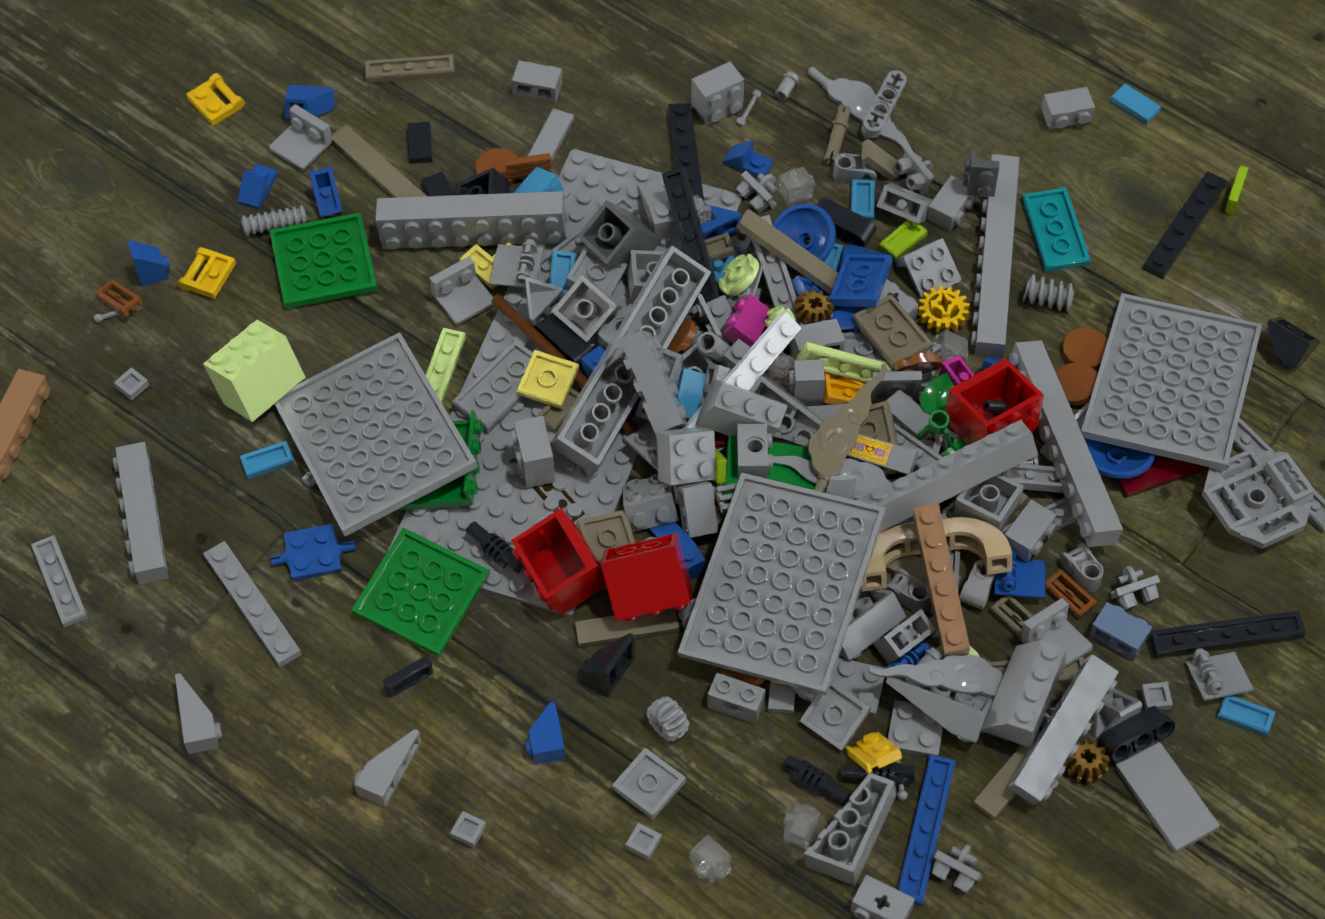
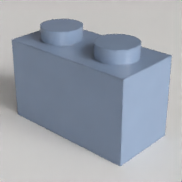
[1089,602,1152,661]

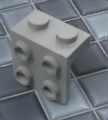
[623,474,679,532]

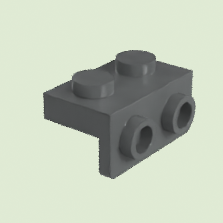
[963,150,999,197]

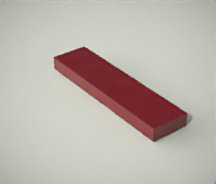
[1116,457,1209,498]

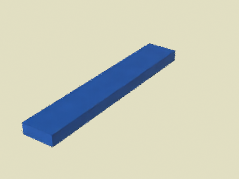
[898,754,956,906]

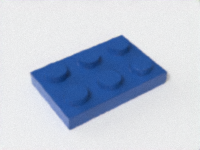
[830,254,892,307]

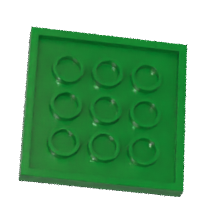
[270,212,378,309]
[352,528,490,657]

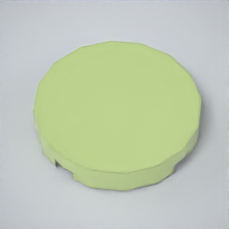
[719,254,759,297]

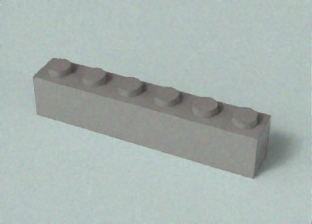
[113,442,169,585]
[1007,654,1118,805]

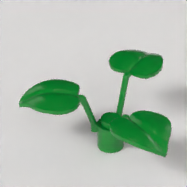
[916,373,967,457]

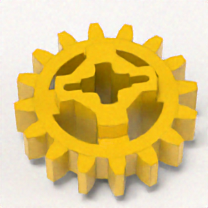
[918,285,970,334]

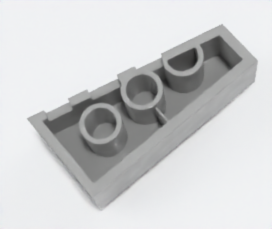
[615,330,688,434]
[804,773,896,885]

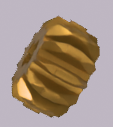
[793,288,834,325]
[1064,738,1109,785]

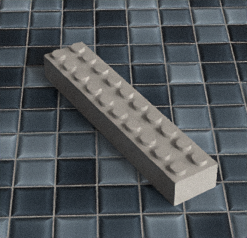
[550,246,711,472]

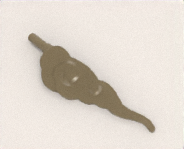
[808,363,887,492]

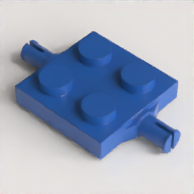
[270,524,356,582]

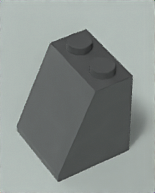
[577,200,662,266]

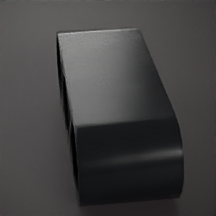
[816,198,877,247]
[534,313,594,371]
[1098,706,1176,763]

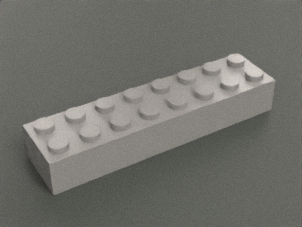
[375,191,567,249]

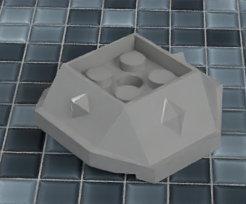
[1202,448,1315,549]

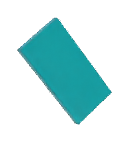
[1021,188,1091,272]

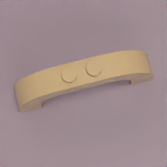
[861,517,1012,591]

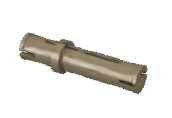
[823,104,852,167]

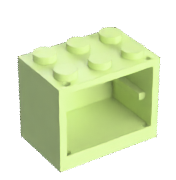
[203,320,306,422]

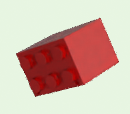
[945,358,1044,445]
[511,507,606,616]
[600,532,693,622]

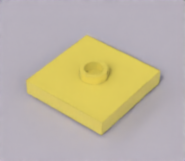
[517,350,580,409]

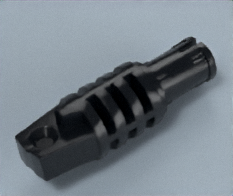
[466,521,524,574]
[783,755,851,806]
[842,762,915,785]

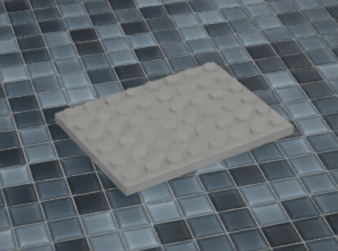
[1081,293,1262,471]
[275,332,478,536]
[678,473,886,695]

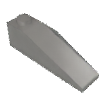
[749,375,824,447]
[886,676,994,742]

